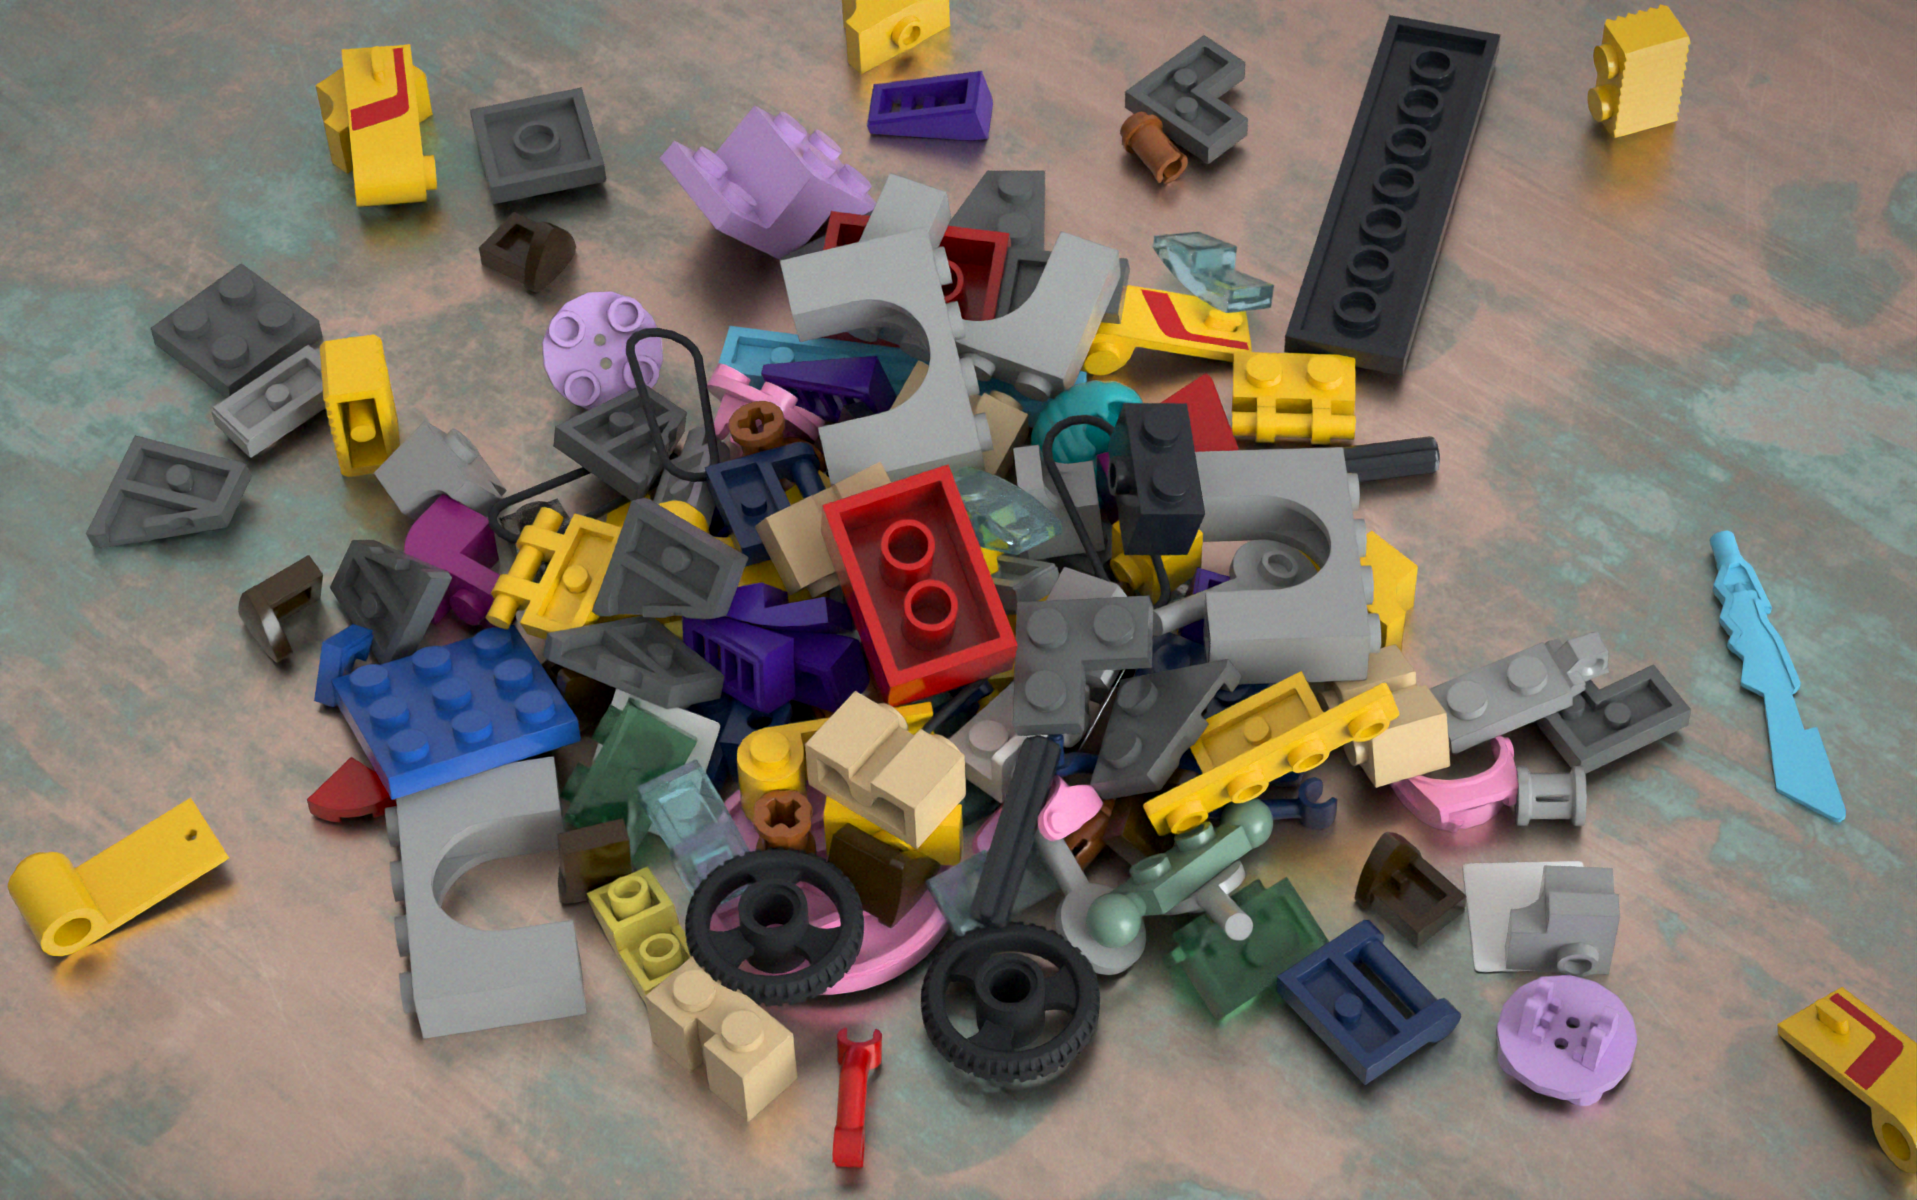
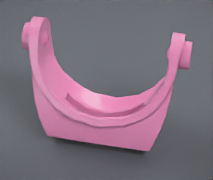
[1389,735,1518,833]
[972,775,1103,863]

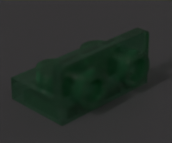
[559,695,698,857]
[1161,876,1329,1021]

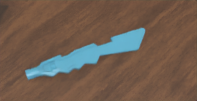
[1709,531,1846,822]

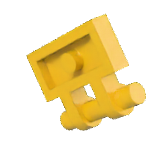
[1232,351,1356,445]
[486,507,622,640]

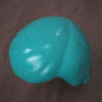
[1030,380,1143,509]

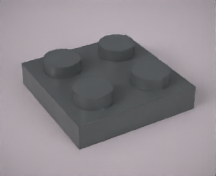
[470,87,607,204]
[151,263,323,398]

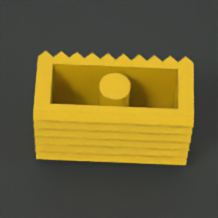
[1587,4,1691,138]
[320,334,400,477]

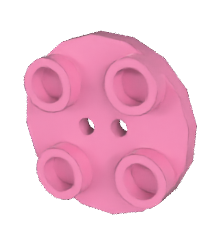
[707,363,825,456]

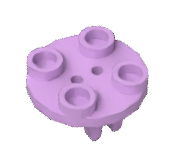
[542,291,663,410]
[1496,975,1637,1106]

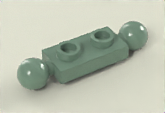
[1086,798,1273,948]

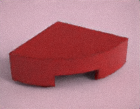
[307,757,397,822]

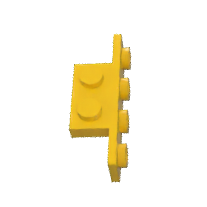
[1143,671,1400,836]

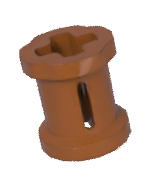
[728,401,789,481]
[753,790,817,855]

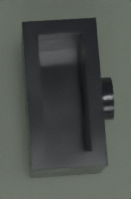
[1108,403,1205,555]

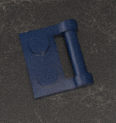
[705,442,826,567]
[1276,920,1461,1085]

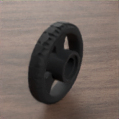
[685,847,864,1007]
[921,921,1100,1083]

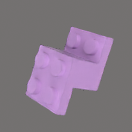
[659,106,876,259]

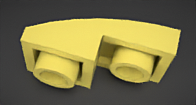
[587,866,690,1004]

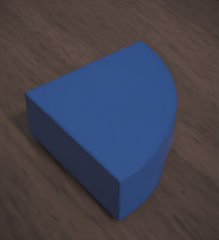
[314,624,373,707]

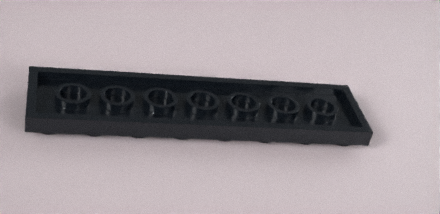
[1284,15,1501,376]

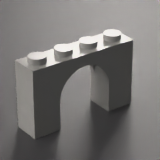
[847,173,1121,402]
[780,226,994,486]
[1195,447,1381,684]
[385,757,587,1039]

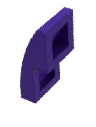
[726,582,853,634]

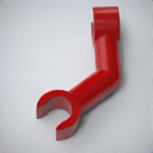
[832,1027,882,1168]

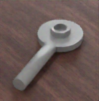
[1153,539,1317,636]
[1005,789,1146,975]
[1164,859,1253,940]

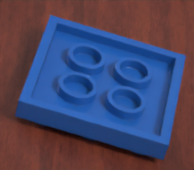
[331,625,581,800]

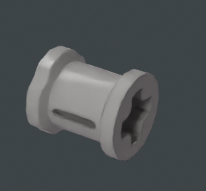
[1514,766,1587,826]

